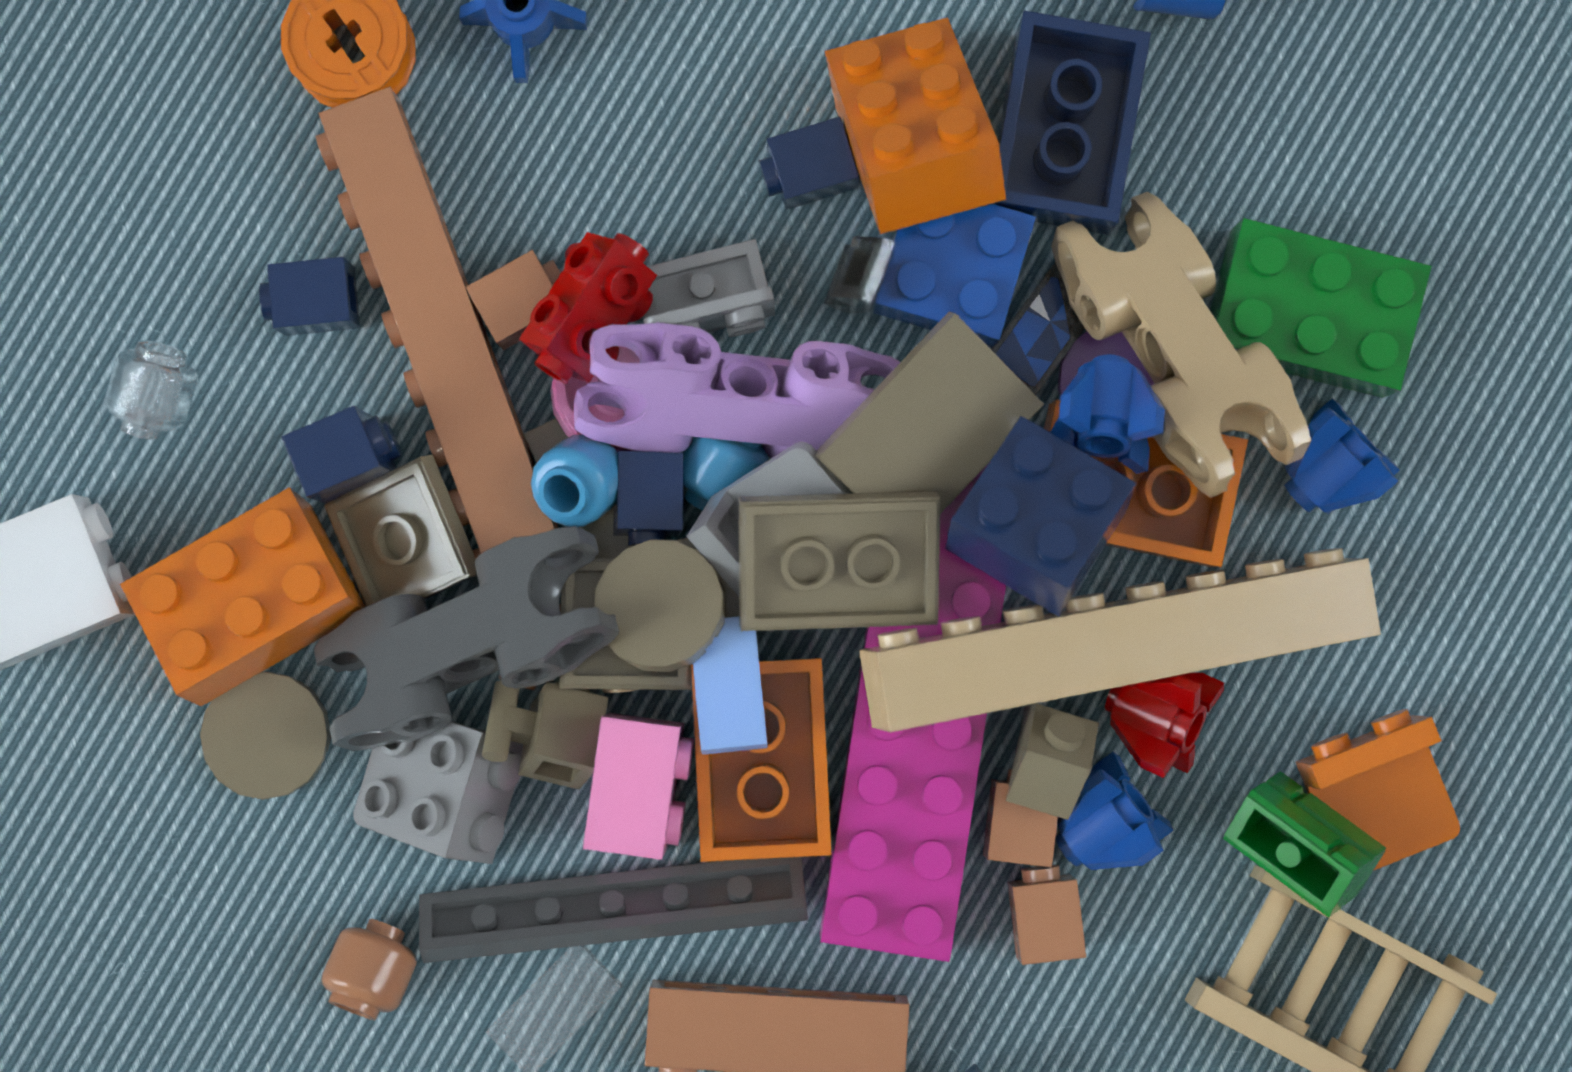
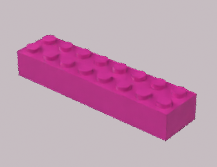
[820,463,1006,962]

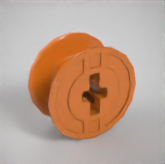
[281,0,416,108]

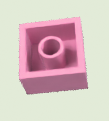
[583,713,695,860]

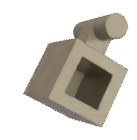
[482,680,608,790]

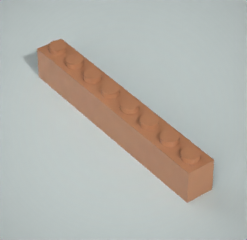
[316,86,559,558]

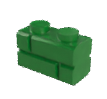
[1223,771,1386,918]

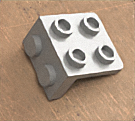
[643,239,775,337]
[687,442,852,632]
[353,721,523,864]

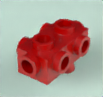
[519,232,658,384]

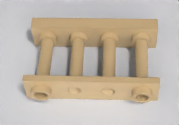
[1185,865,1497,1072]

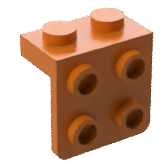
[1295,709,1460,871]

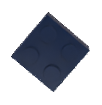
[945,416,1137,617]

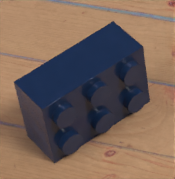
[992,10,1151,235]

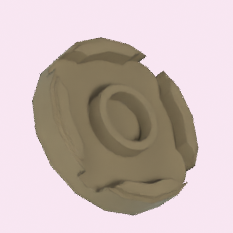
[594,540,726,672]
[200,672,331,800]

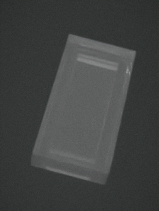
[485,945,622,1072]

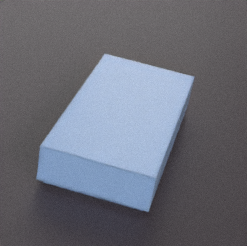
[693,616,768,755]

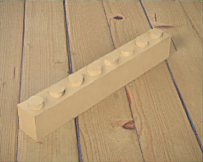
[859,548,1381,732]

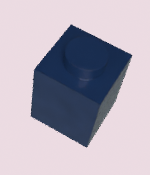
[758,116,859,210]
[259,257,360,336]
[613,451,683,547]

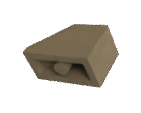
[1006,703,1099,820]

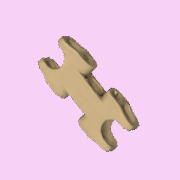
[1051,192,1311,498]

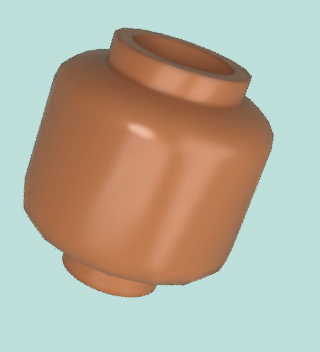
[321,919,417,1021]

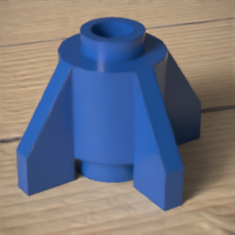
[459,0,588,83]
[1050,354,1165,474]
[1284,398,1400,514]
[1055,751,1174,871]

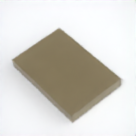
[815,311,1044,514]
[739,491,940,631]

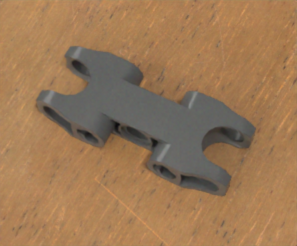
[313,526,619,751]

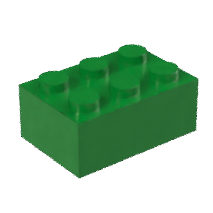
[1210,218,1432,398]

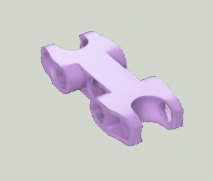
[574,323,900,458]

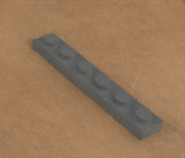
[419,857,808,963]

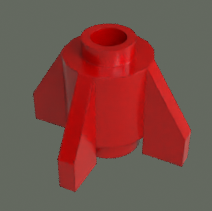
[1105,673,1225,778]

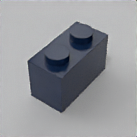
[281,406,402,504]

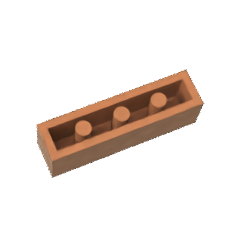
[645,979,910,1072]

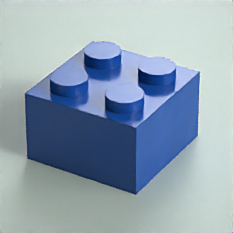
[873,204,1036,349]

